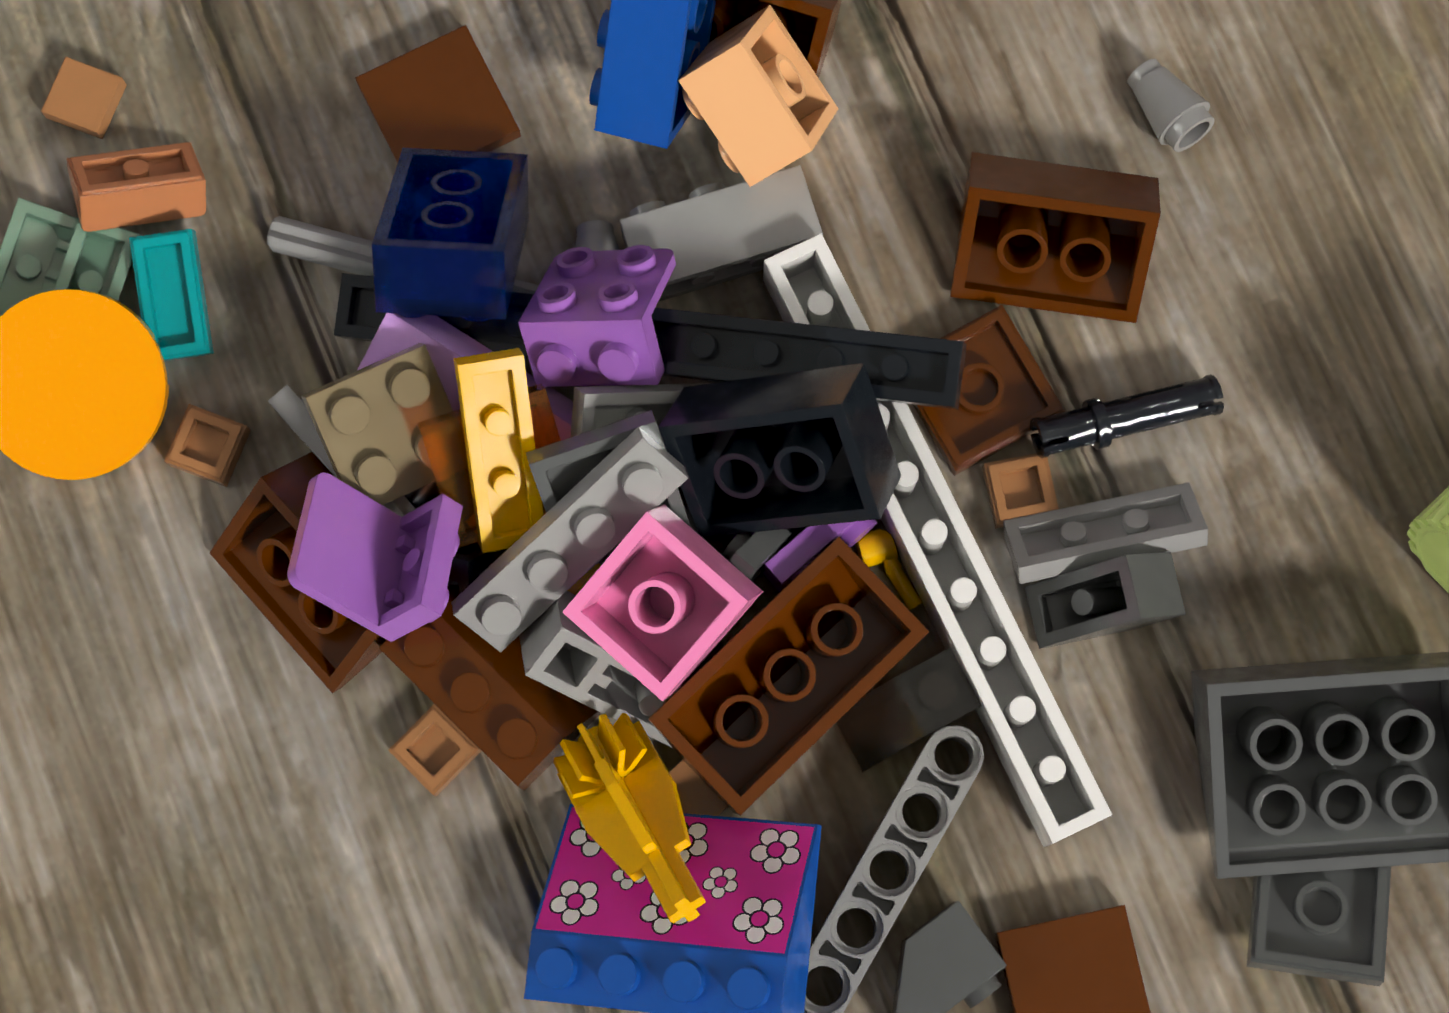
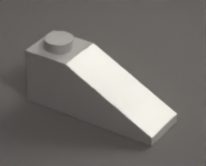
[519,591,691,748]

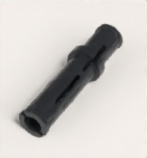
[1030,374,1224,458]

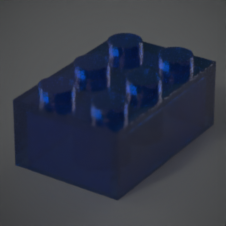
[372,147,529,322]

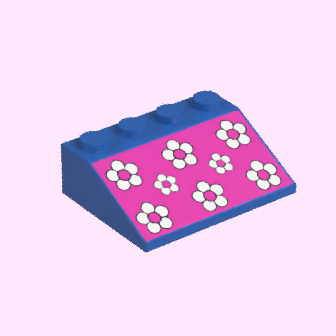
[524,804,822,1013]

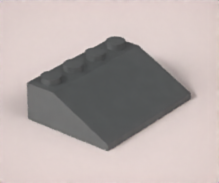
[1191,652,1449,879]

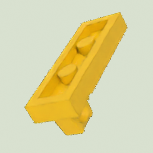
[453,348,544,553]

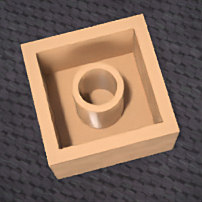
[678,5,838,187]

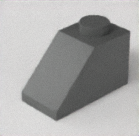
[1025,552,1186,649]

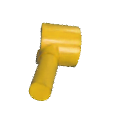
[855,529,922,610]

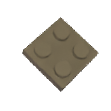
[301,343,468,505]

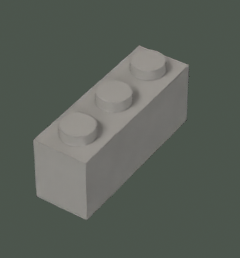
[620,165,823,302]

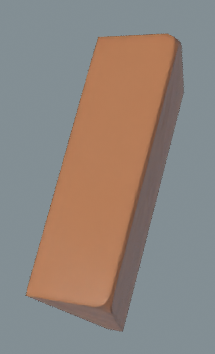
[67,142,206,232]

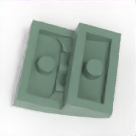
[0,197,141,316]

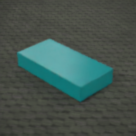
[129,229,214,361]

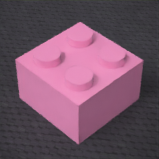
[562,504,763,701]

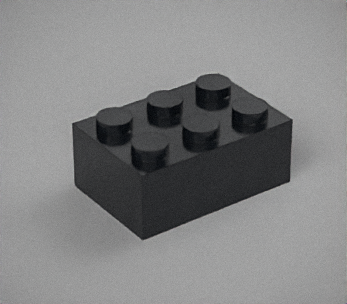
[658,363,901,538]

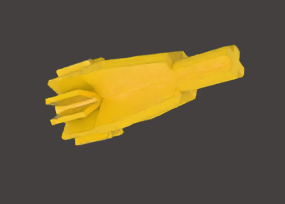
[553,713,706,924]

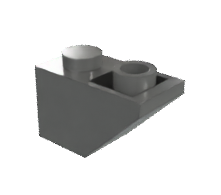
[892,901,1007,1013]

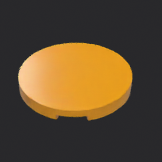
[0,289,169,480]

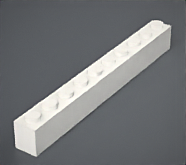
[763,233,1112,848]

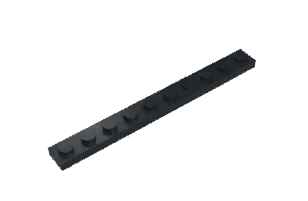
[334,273,967,410]

